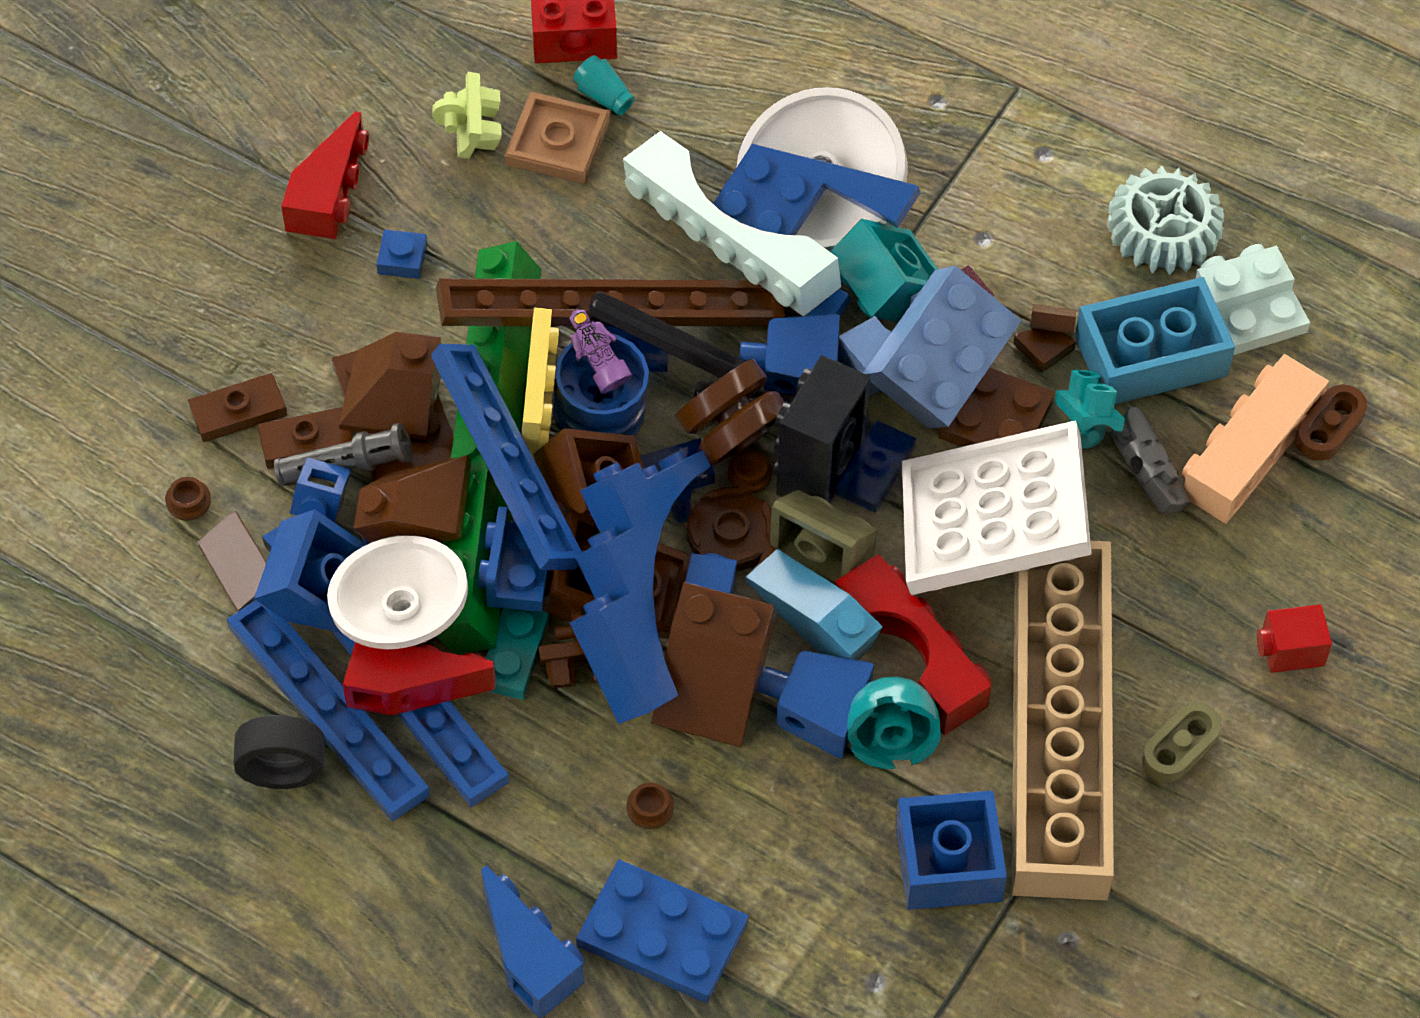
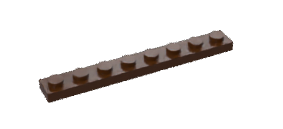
[436,278,785,326]

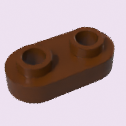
[1296,384,1367,461]

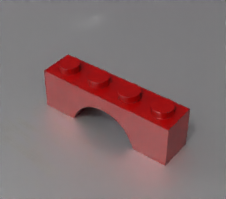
[834,554,992,736]

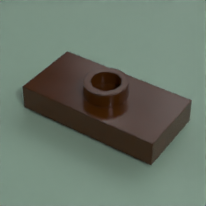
[188,373,287,442]
[257,407,352,469]

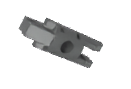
[1109,406,1190,514]

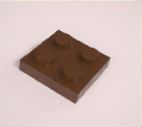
[939,367,1055,447]

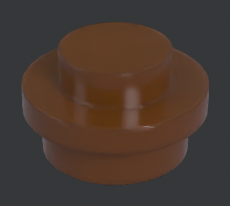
[728,450,772,493]
[165,477,211,521]
[627,782,674,829]

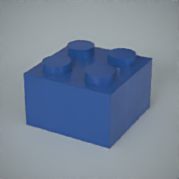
[895,790,1007,910]

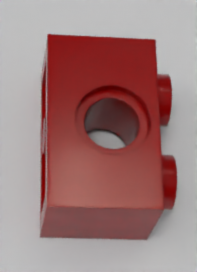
[531,0,617,64]

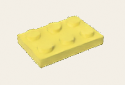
[521,308,559,461]

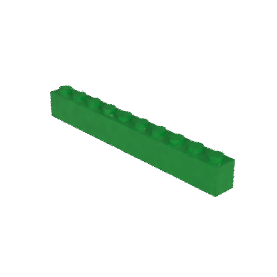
[436,241,542,655]

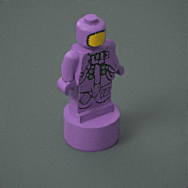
[570,309,633,394]

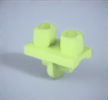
[432,72,502,159]

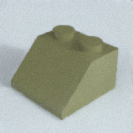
[770,490,877,584]

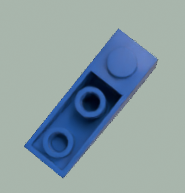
[481,865,584,1018]

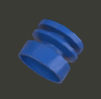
[553,334,649,436]

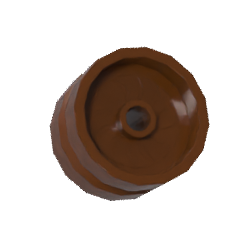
[674,358,785,467]

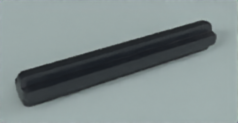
[587,291,746,378]

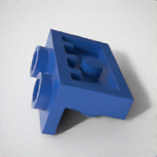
[478,506,549,612]

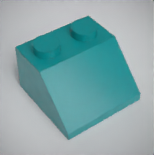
[830,218,938,322]

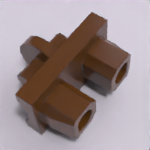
[538,611,598,689]

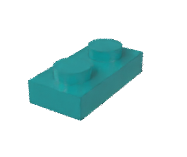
[486,608,549,700]

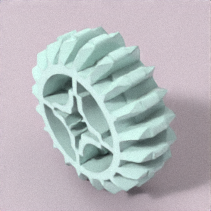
[1107,165,1224,276]

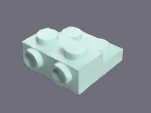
[1195,244,1310,355]

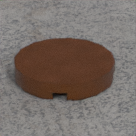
[687,487,772,572]

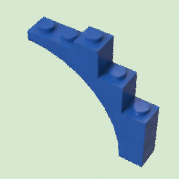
[570,450,711,724]

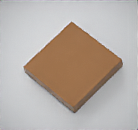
[504,91,611,184]

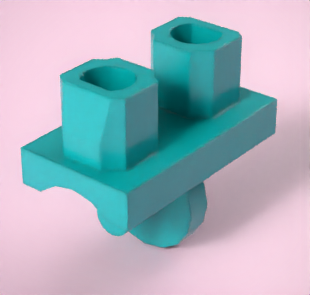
[1054,370,1125,449]

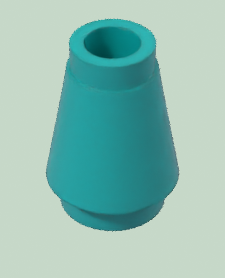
[573,55,635,116]

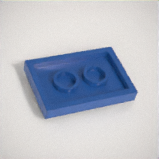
[576,859,749,1003]

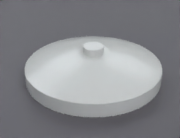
[736,87,908,252]

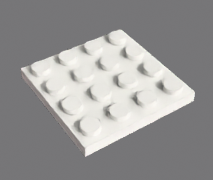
[902,420,1092,595]

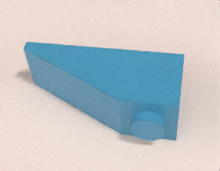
[744,549,882,660]

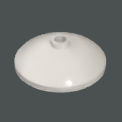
[327,536,468,649]

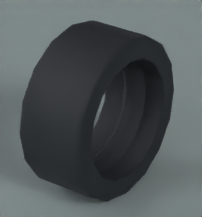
[233,715,325,789]

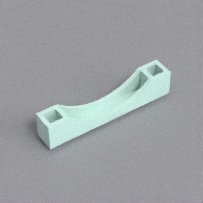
[623,131,841,317]

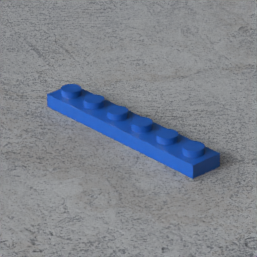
[431,344,582,570]
[227,600,430,822]

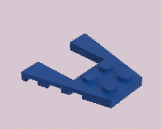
[713,144,921,316]

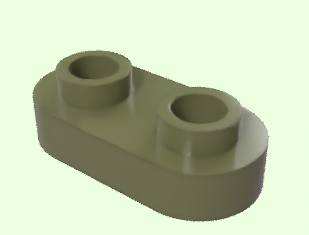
[1142,703,1222,782]

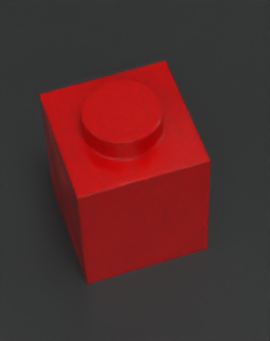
[1257,604,1332,673]

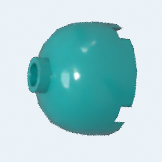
[847,677,941,769]

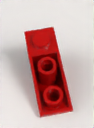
[281,111,369,239]
[343,642,496,715]

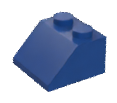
[254,509,367,633]

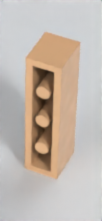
[1181,354,1329,524]

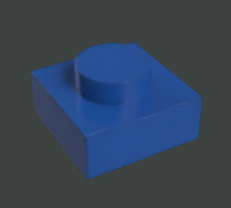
[376,229,427,279]

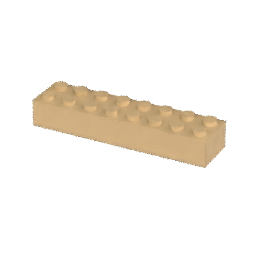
[1012,541,1114,901]

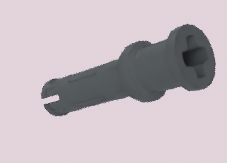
[274,423,412,486]

